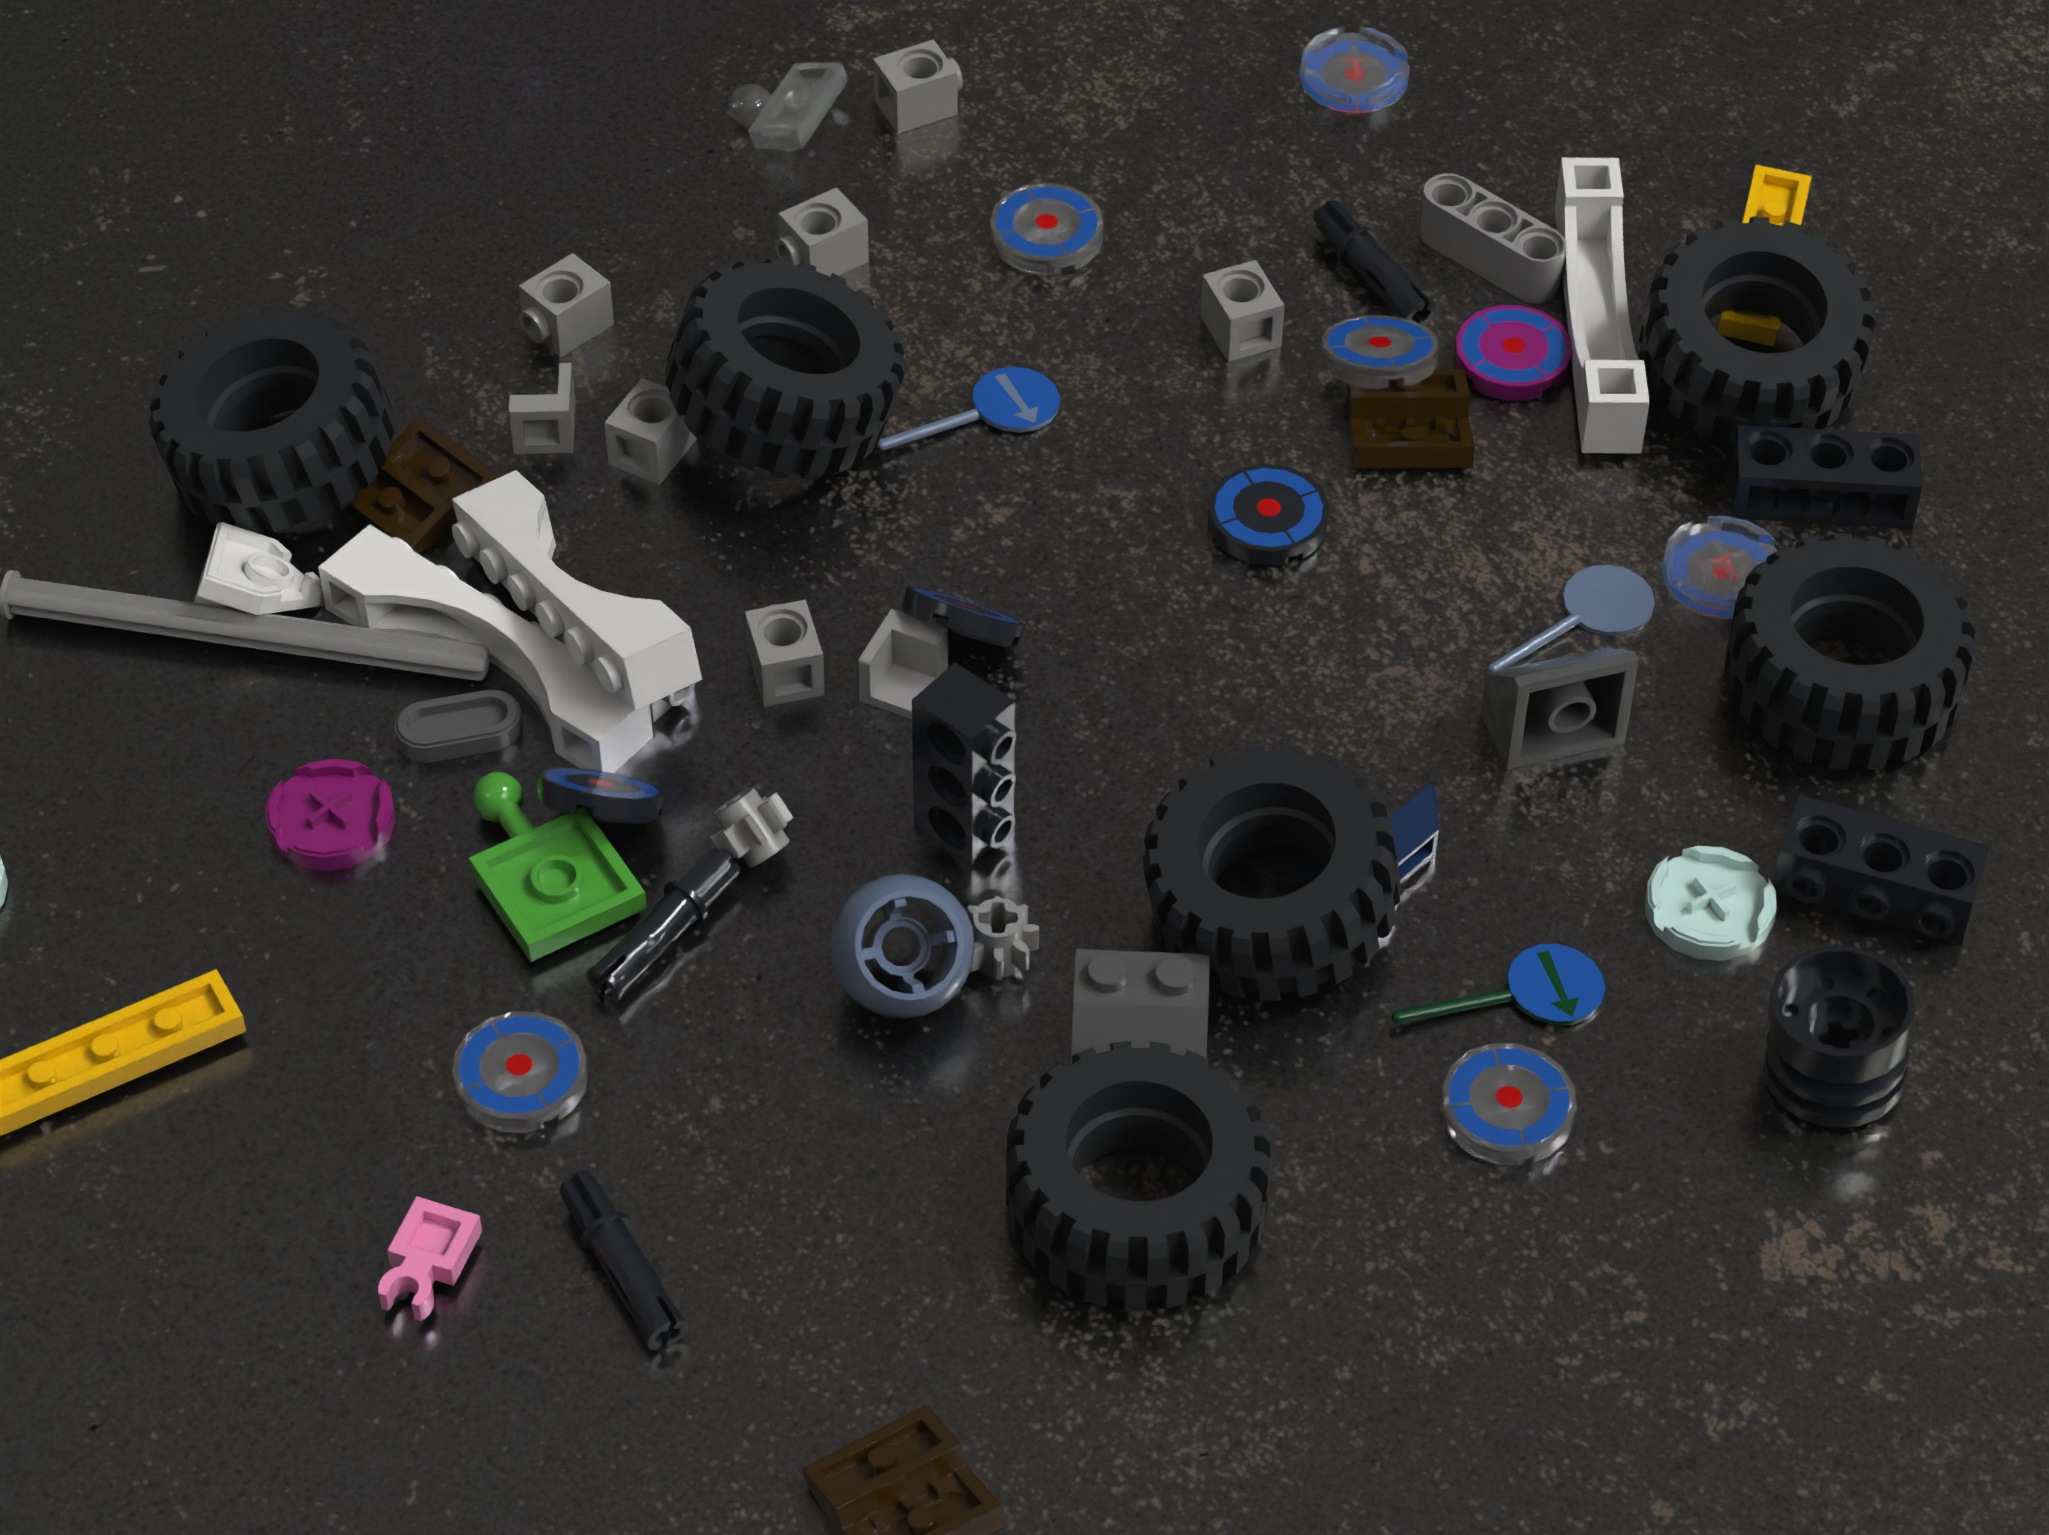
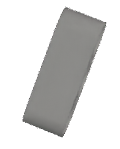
[1419,173,1566,304]

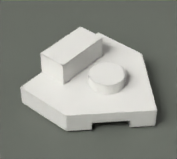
[194,522,324,615]

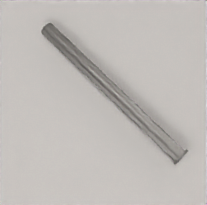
[0,570,490,681]

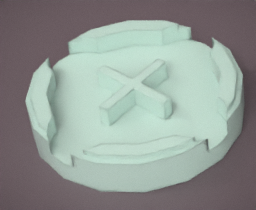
[1645,846,1776,961]

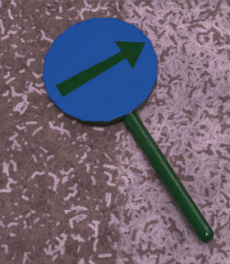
[1391,944,1606,1025]

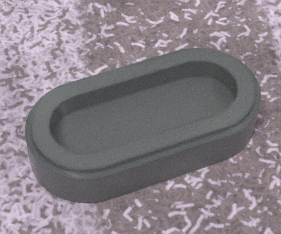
[395,690,522,763]

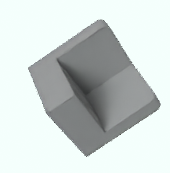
[509,363,576,454]
[858,609,948,719]

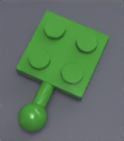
[468,772,647,962]

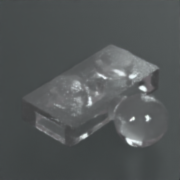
[729,62,849,151]

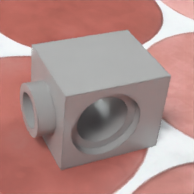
[873,39,963,134]
[776,187,869,276]
[519,253,614,358]
[1200,260,1284,362]
[604,378,696,485]
[745,600,825,707]

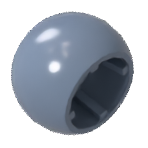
[830,873,975,1019]

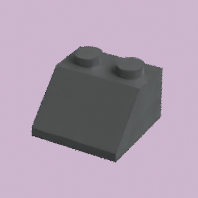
[1481,648,1639,770]
[1071,949,1210,1065]

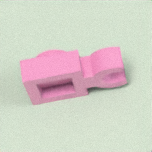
[378,1196,482,1321]

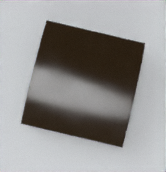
[1346,369,1475,468]
[348,416,501,553]
[802,1404,1006,1535]

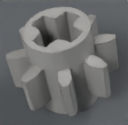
[710,787,794,868]
[967,896,1039,980]

